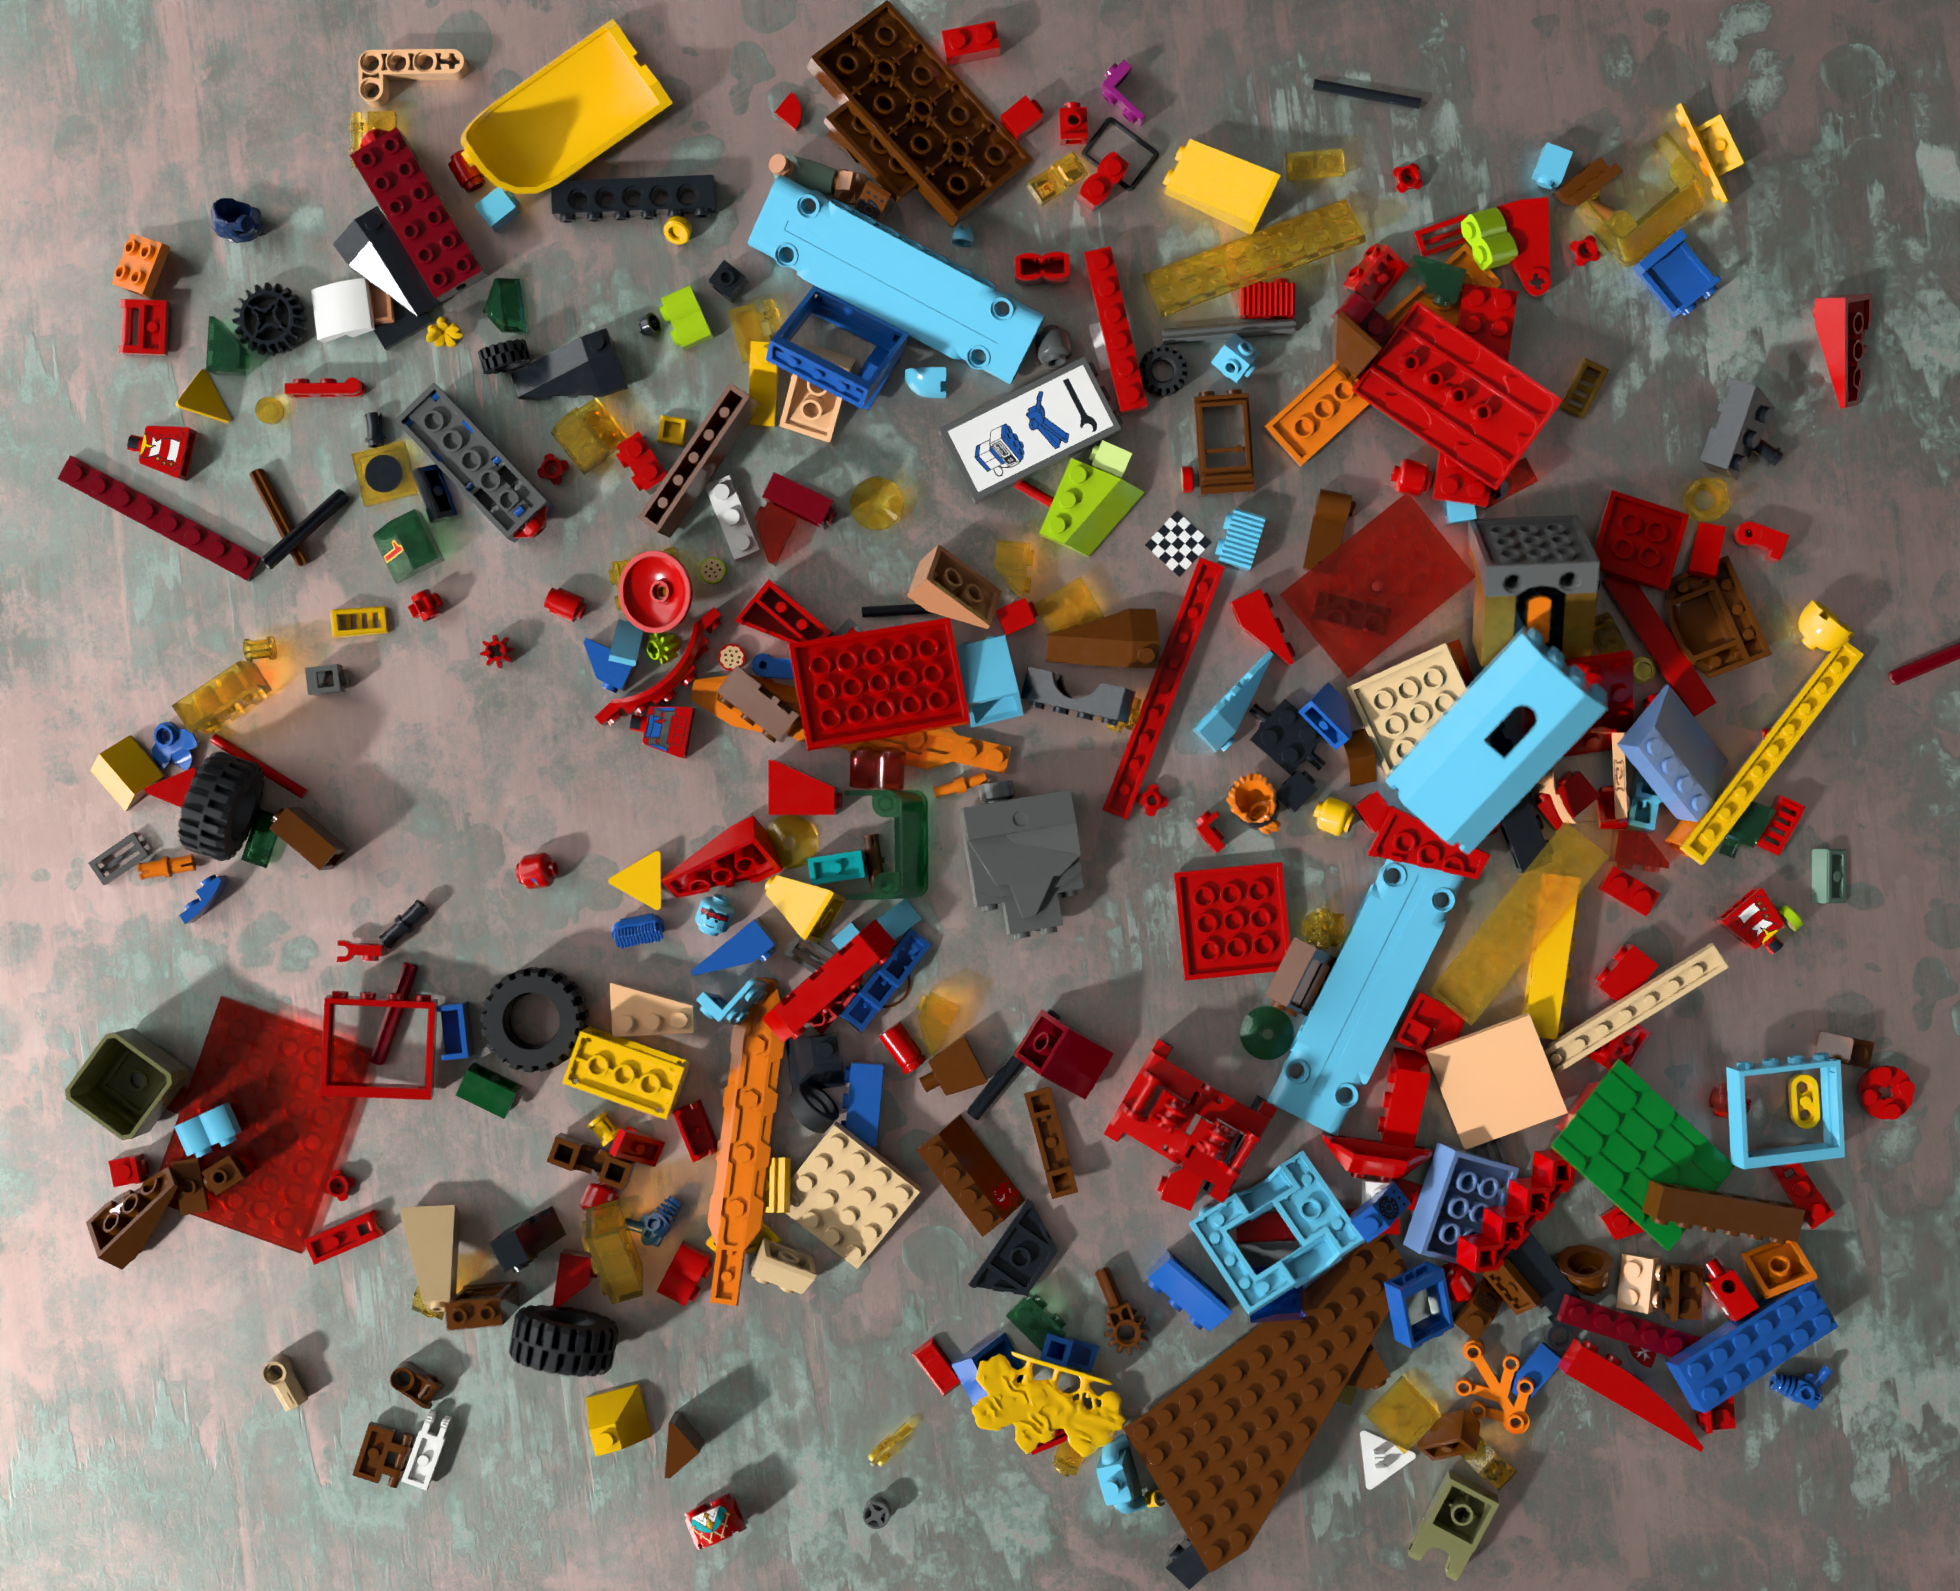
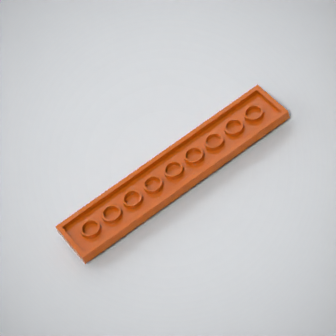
[1264,243,1502,467]

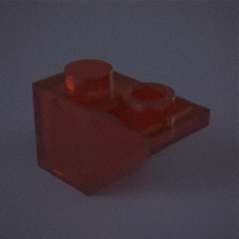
[1609,829,1669,873]

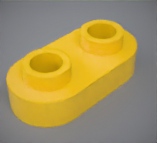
[1788,1074,1820,1129]

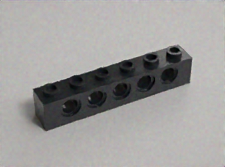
[551,175,717,223]

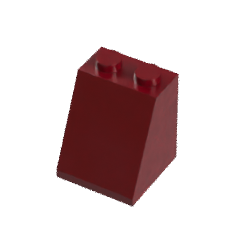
[1013,1009,1114,1100]

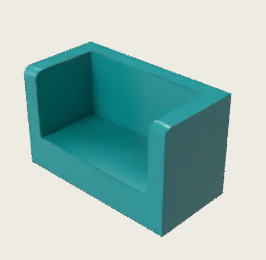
[807,850,867,885]

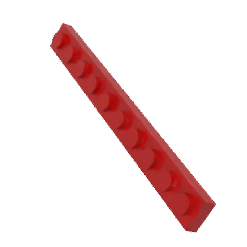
[1102,557,1225,820]

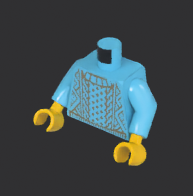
[1096,1434,1165,1514]

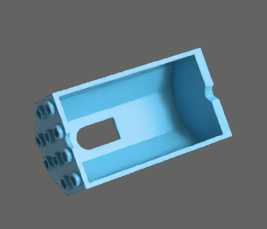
[1385,626,1608,855]

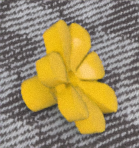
[426,317,462,347]

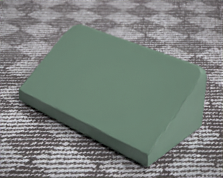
[1811,849,1846,904]

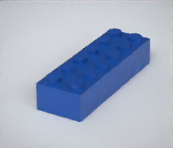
[1665,1281,1839,1413]

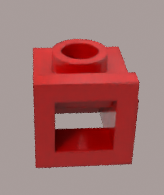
[1059,102,1088,146]

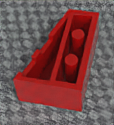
[1376,1047,1431,1148]

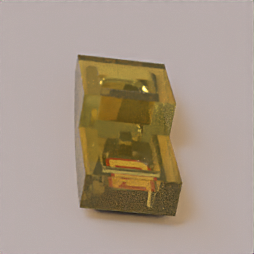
[1025,152,1088,207]

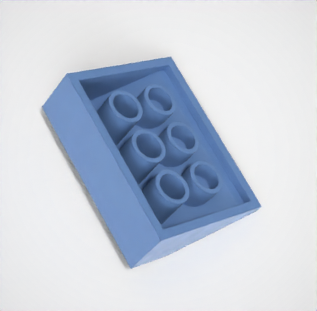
[1617,685,1728,822]
[1403,1142,1519,1264]

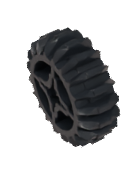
[232,282,308,357]

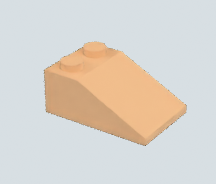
[779,342,857,443]

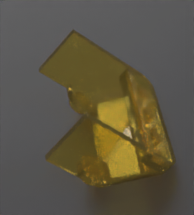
[1574,131,1706,267]

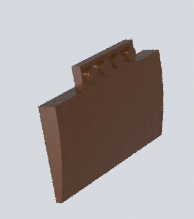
[806,0,1033,228]

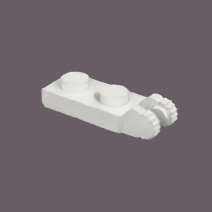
[402,1409,452,1491]

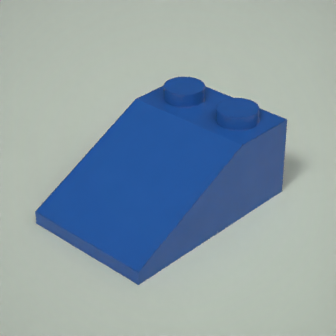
[690,917,779,976]

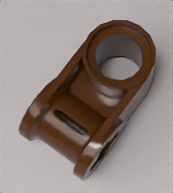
[390,1361,445,1409]

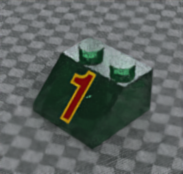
[372,509,445,584]

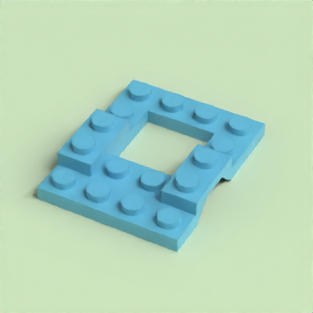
[1189,1150,1365,1316]

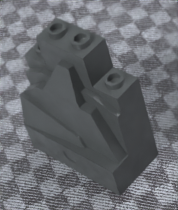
[958,789,1084,939]

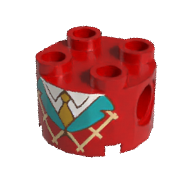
[685,1493,747,1551]

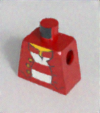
[127,426,197,481]
[1716,887,1784,955]
[1702,1257,1759,1322]

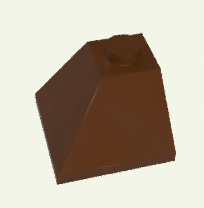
[1331,311,1382,381]

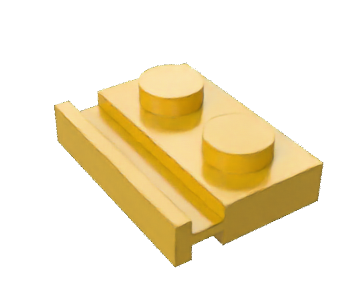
[762,1158,791,1213]

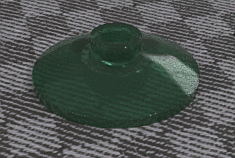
[1240,1006,1294,1060]

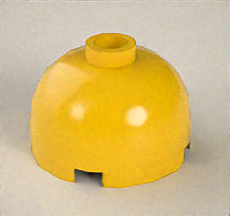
[1798,599,1855,651]

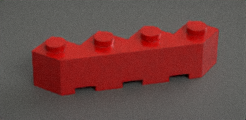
[761,919,897,1043]
[1456,1149,1575,1273]

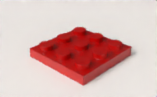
[1593,490,1689,592]

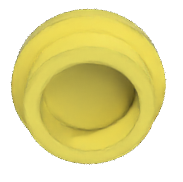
[1633,657,1656,684]

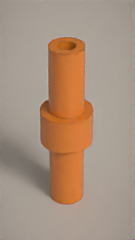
[933,772,988,798]

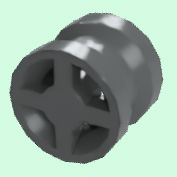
[863,1497,891,1529]

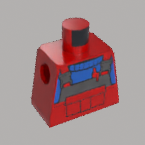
[629,706,696,759]

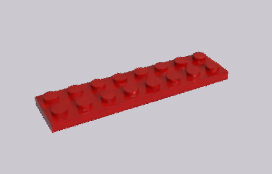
[1432,283,1518,507]

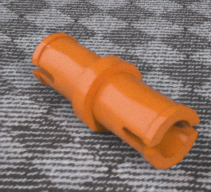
[137,854,196,880]

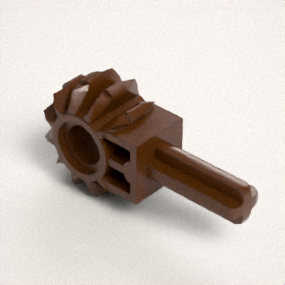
[1095,1267,1150,1355]

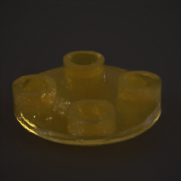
[849,476,904,531]

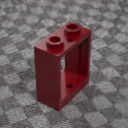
[762,472,838,530]

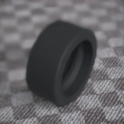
[787,1082,839,1133]

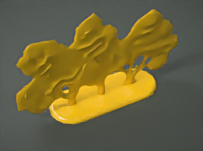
[972,1351,1127,1457]

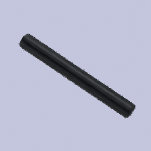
[966,1009,1061,1120]

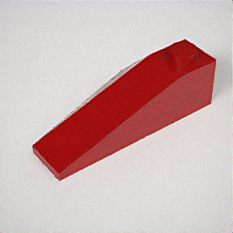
[1813,293,1872,408]
[662,816,783,898]

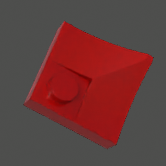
[1394,991,1468,1057]

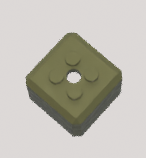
[65,1028,189,1140]

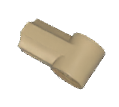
[262,1355,308,1412]

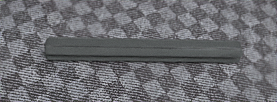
[1162,318,1296,345]

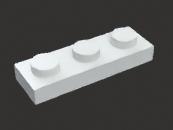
[705,475,761,561]

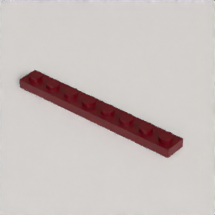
[57,455,262,582]

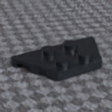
[968,1199,1058,1296]

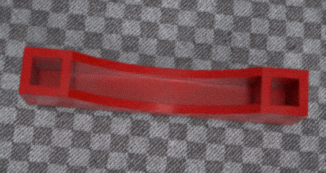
[1083,246,1148,416]

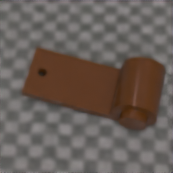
[1303,488,1356,576]

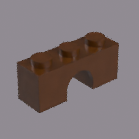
[547,1133,636,1190]

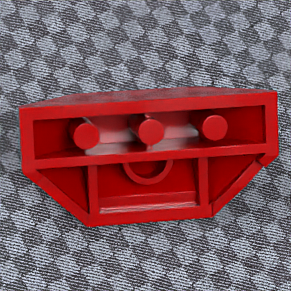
[1321,1132,1433,1182]

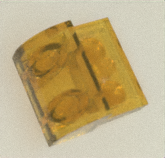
[551,397,628,475]

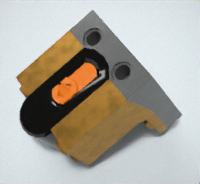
[1467,515,1600,666]

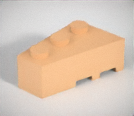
[610,981,697,1037]

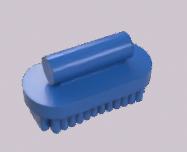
[612,913,665,949]

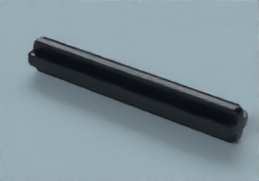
[261,489,349,569]

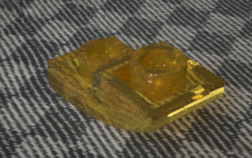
[1285,149,1345,181]

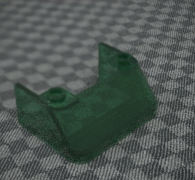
[845,790,929,900]

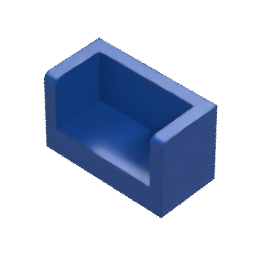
[436,1001,475,1061]

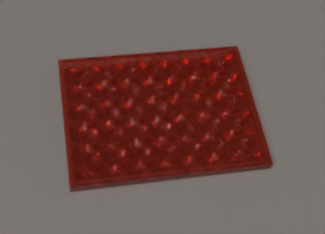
[159,995,373,1254]

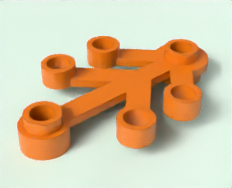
[1456,1338,1534,1434]

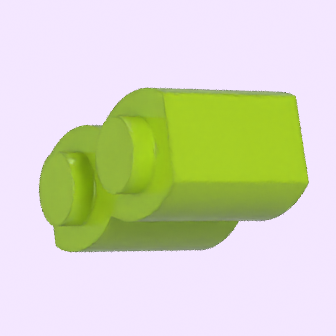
[1461,207,1518,271]
[659,285,714,351]

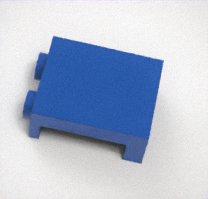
[1632,228,1721,318]

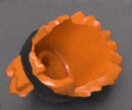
[1226,773,1281,835]

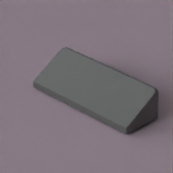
[1217,1239,1299,1269]

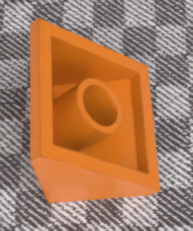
[1741,1240,1818,1299]

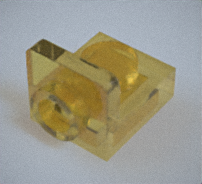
[1052,1441,1084,1477]

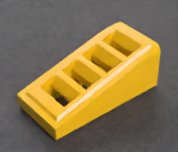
[330,606,388,639]

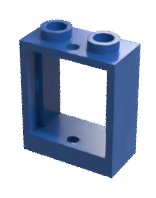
[1384,1261,1454,1349]

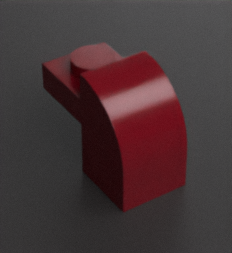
[1331,293,1394,344]

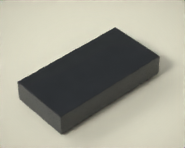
[374,307,433,350]

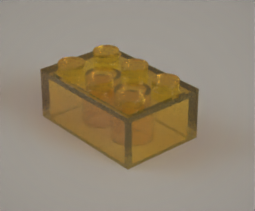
[172,660,272,736]
[582,1200,643,1305]

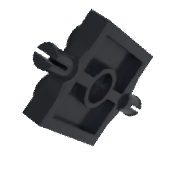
[1249,699,1326,775]

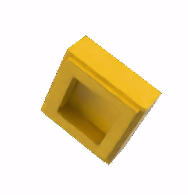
[657,415,689,447]

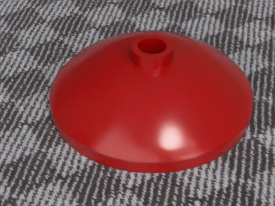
[618,551,693,633]

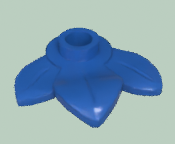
[152,722,199,771]

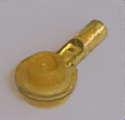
[867,1422,913,1467]

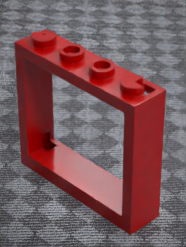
[320,991,438,1100]

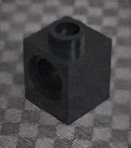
[708,260,748,303]
[1276,770,1318,813]

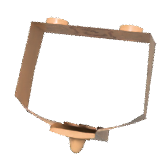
[1530,732,1630,824]

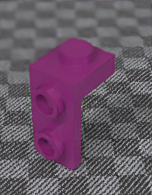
[1101,60,1145,126]

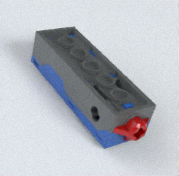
[394,382,554,543]

